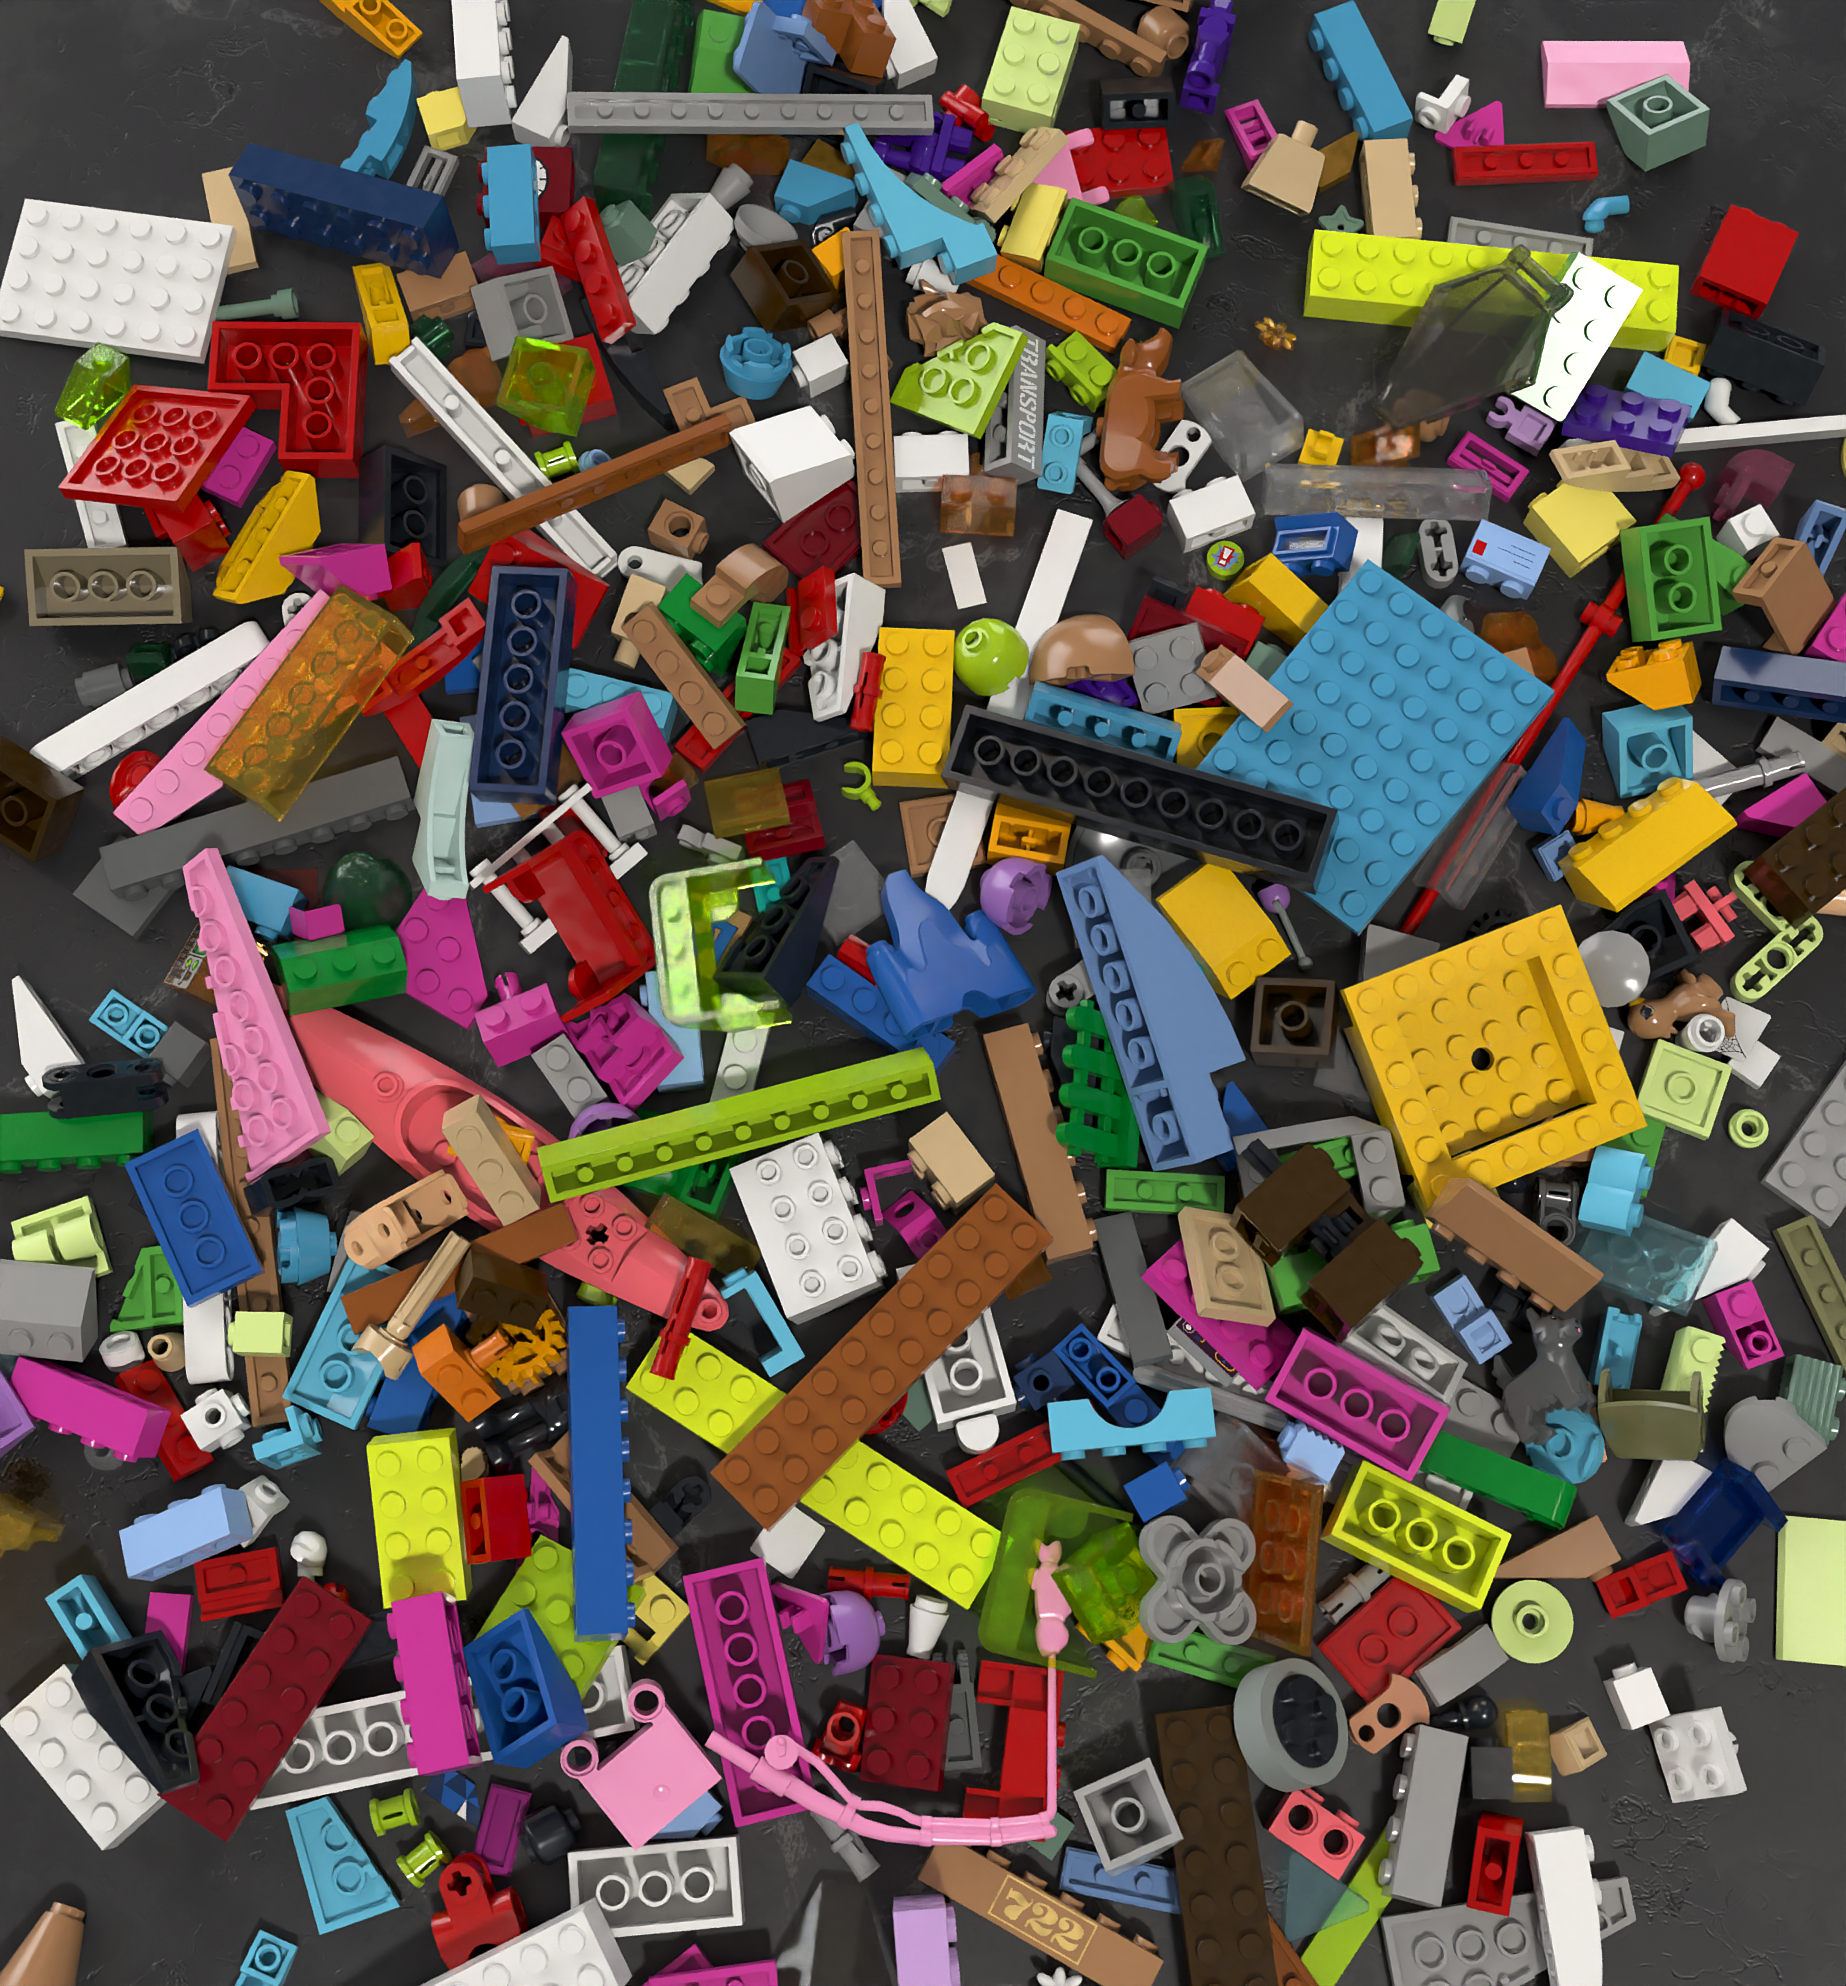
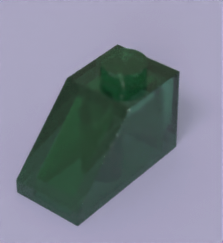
[1167,174,1225,260]

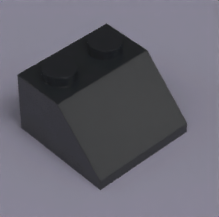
[793,60,887,150]

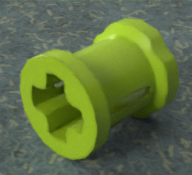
[534,440,580,482]
[369,1788,420,1837]
[396,1831,453,1888]

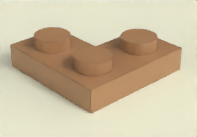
[663,377,756,444]

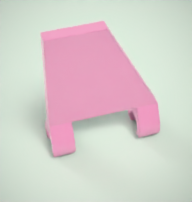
[1010,128,1110,218]

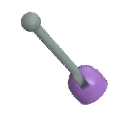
[1257,884,1313,972]

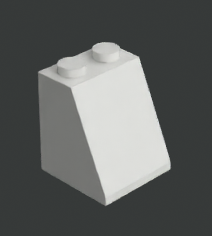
[730,406,856,523]

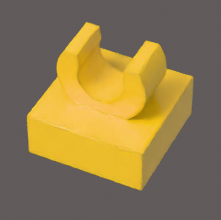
[1297,429,1344,478]

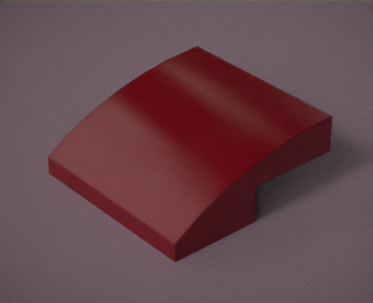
[735,779,826,864]

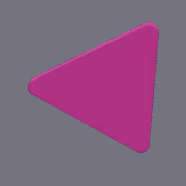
[1434,101,1504,150]
[772,1582,830,1664]

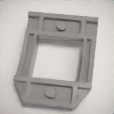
[1232,1116,1405,1255]

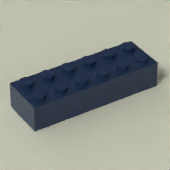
[228,143,460,279]
[469,566,578,805]

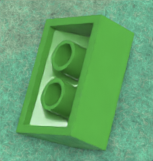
[1620,516,1722,642]

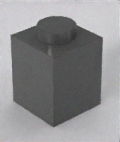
[148,1021,212,1088]

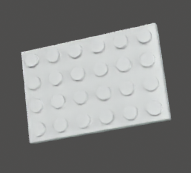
[0,199,237,364]

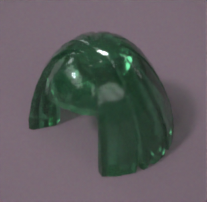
[321,852,413,932]

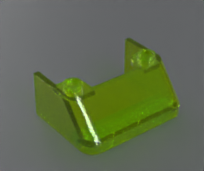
[649,857,792,1033]
[978,1488,1133,1679]

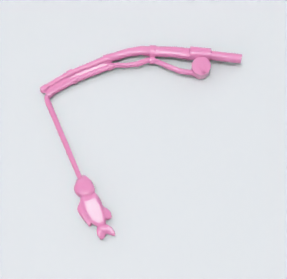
[704,1538,1077,1847]

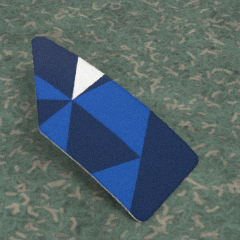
[425,1771,482,1828]

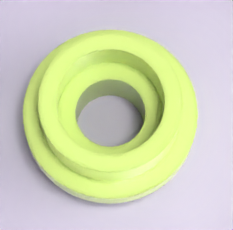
[1728,1109,1769,1148]

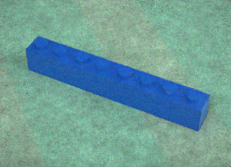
[565,1306,635,1642]

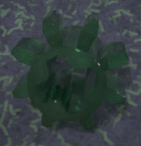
[410,315,455,362]

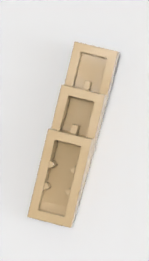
[1549,440,1681,492]

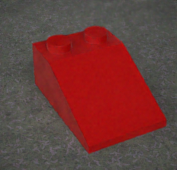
[468,529,610,649]

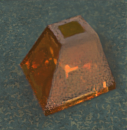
[1480,611,1559,683]

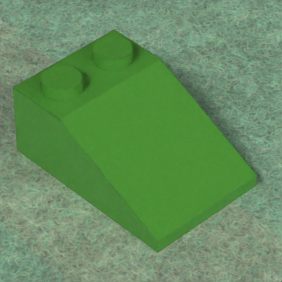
[688,9,756,140]

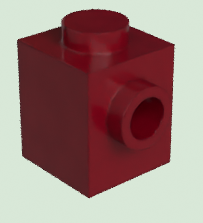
[1102,493,1163,560]

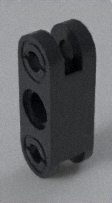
[42,1058,169,1119]

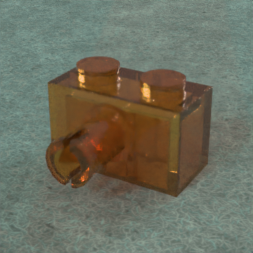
[940,452,1017,537]

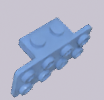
[733,1,837,94]

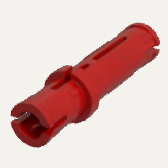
[649,1256,713,1380]

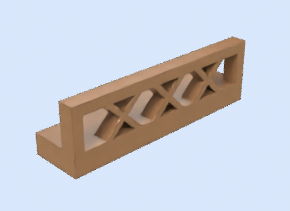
[528,1430,679,1583]

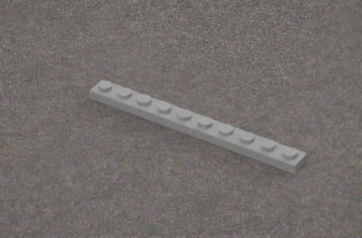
[567,92,934,135]

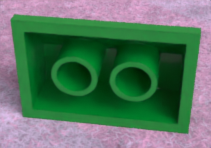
[271,924,408,1016]

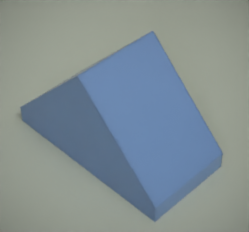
[1794,499,1846,576]

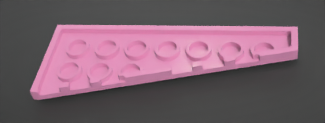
[113,589,400,835]

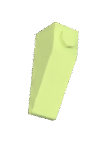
[307,1089,375,1177]

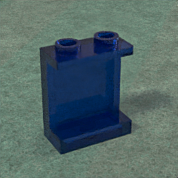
[1663,1458,1788,1590]

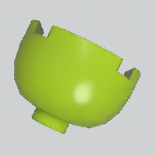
[953,618,1029,696]

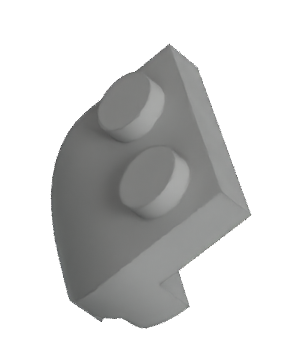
[1723,1396,1827,1495]

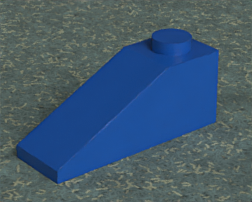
[1506,717,1586,836]

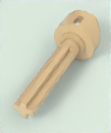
[351,1231,471,1380]

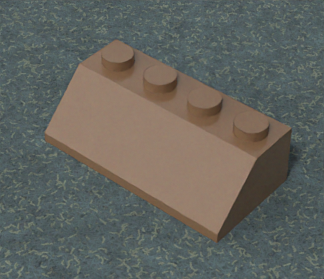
[1424,1178,1604,1313]

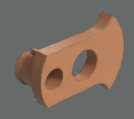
[1347,1673,1430,1754]

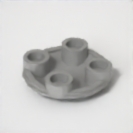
[1578,930,1650,1008]

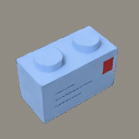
[1458,519,1551,600]

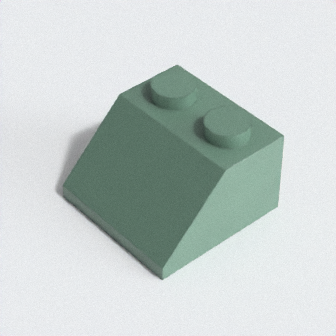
[1606,74,1710,172]

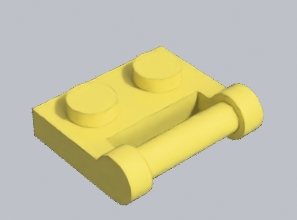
[621,1574,690,1666]

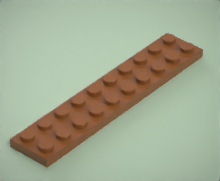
[710,1183,1054,1532]

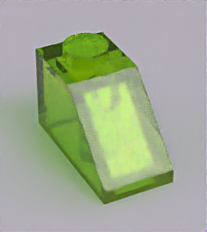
[55,342,130,431]

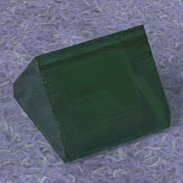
[125,643,172,677]

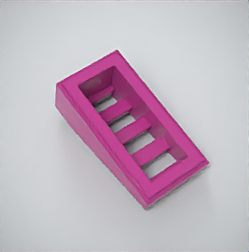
[1224,99,1277,173]

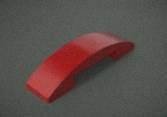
[346,598,486,717]

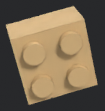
[907,1112,995,1216]

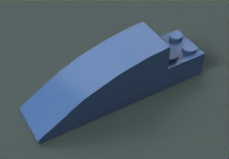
[1056,855,1246,1172]

